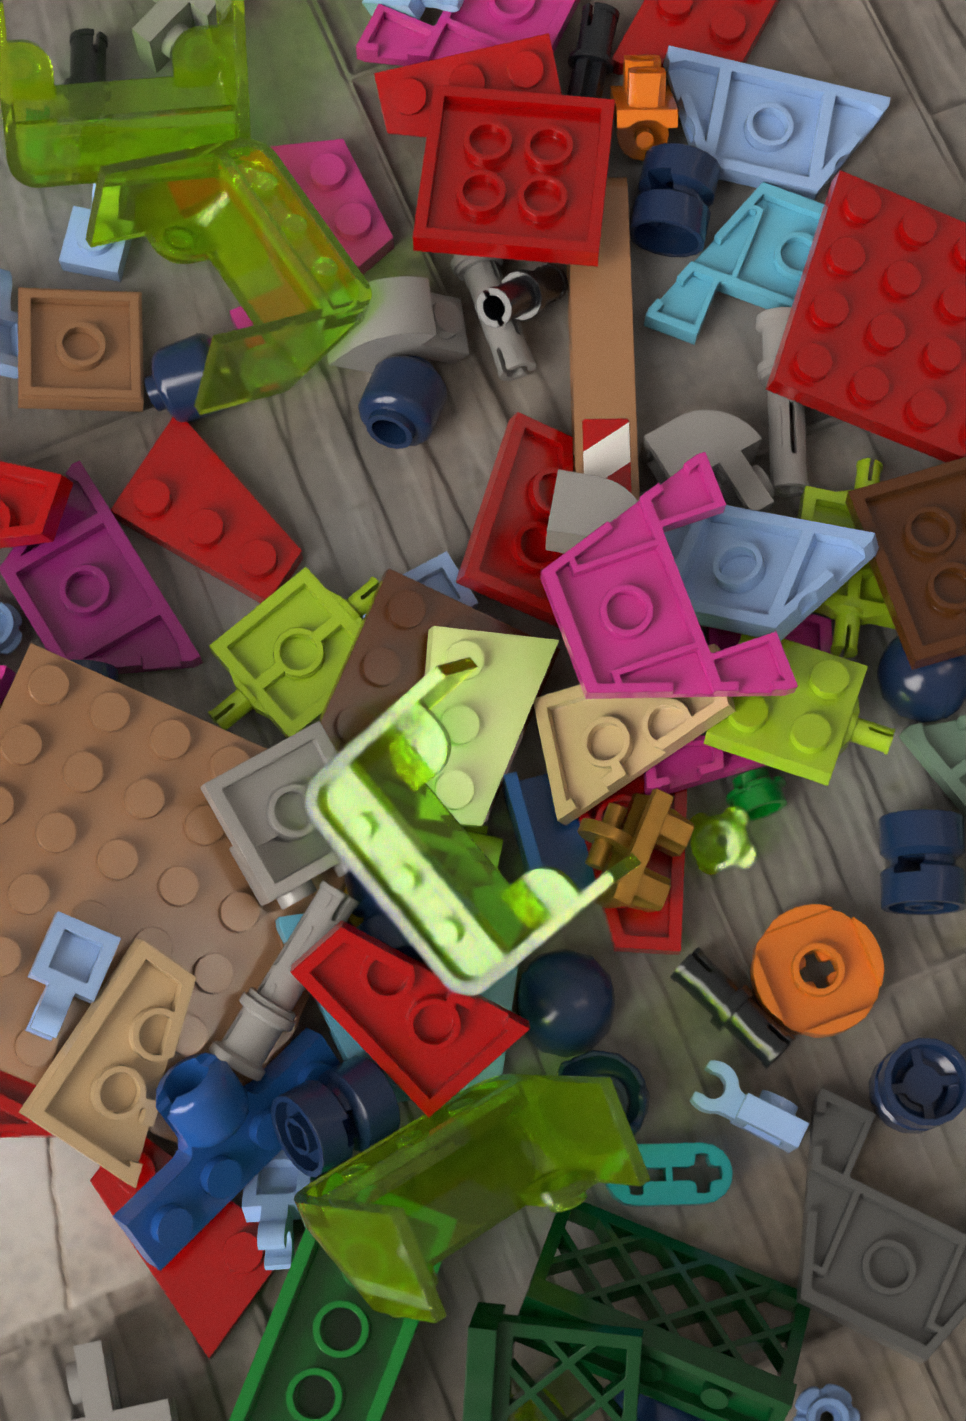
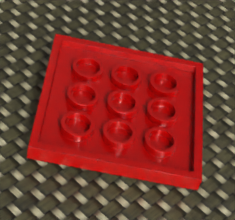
[765,170,966,463]

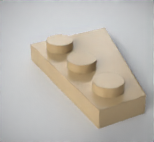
[533,643,736,825]
[19,938,197,1188]

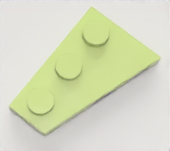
[413,626,559,828]

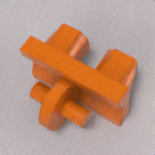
[610,55,679,161]

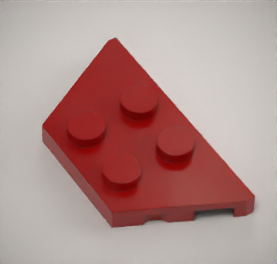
[612,0,780,75]

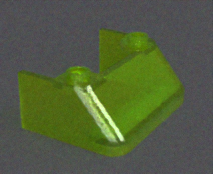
[0,0,251,188]
[85,138,372,415]
[305,657,641,996]
[294,1074,651,1323]

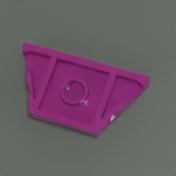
[0,460,203,674]

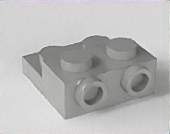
[200,721,385,910]

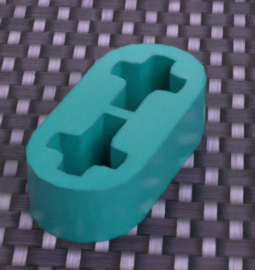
[604,1142,733,1207]

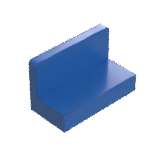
[502,771,596,912]

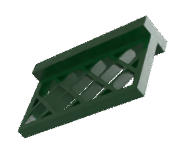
[515,1193,811,1421]
[462,1302,644,1421]

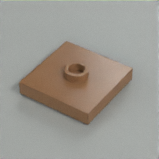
[18,287,144,412]

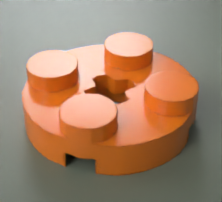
[750,904,885,1038]

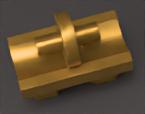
[577,789,695,912]

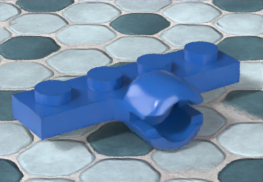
[112,1027,340,1271]

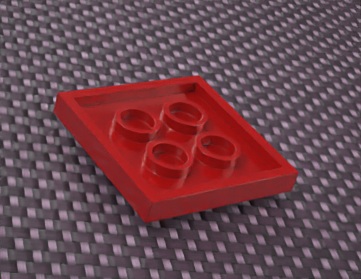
[412,84,615,267]

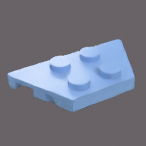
[663,45,891,200]
[664,505,879,641]

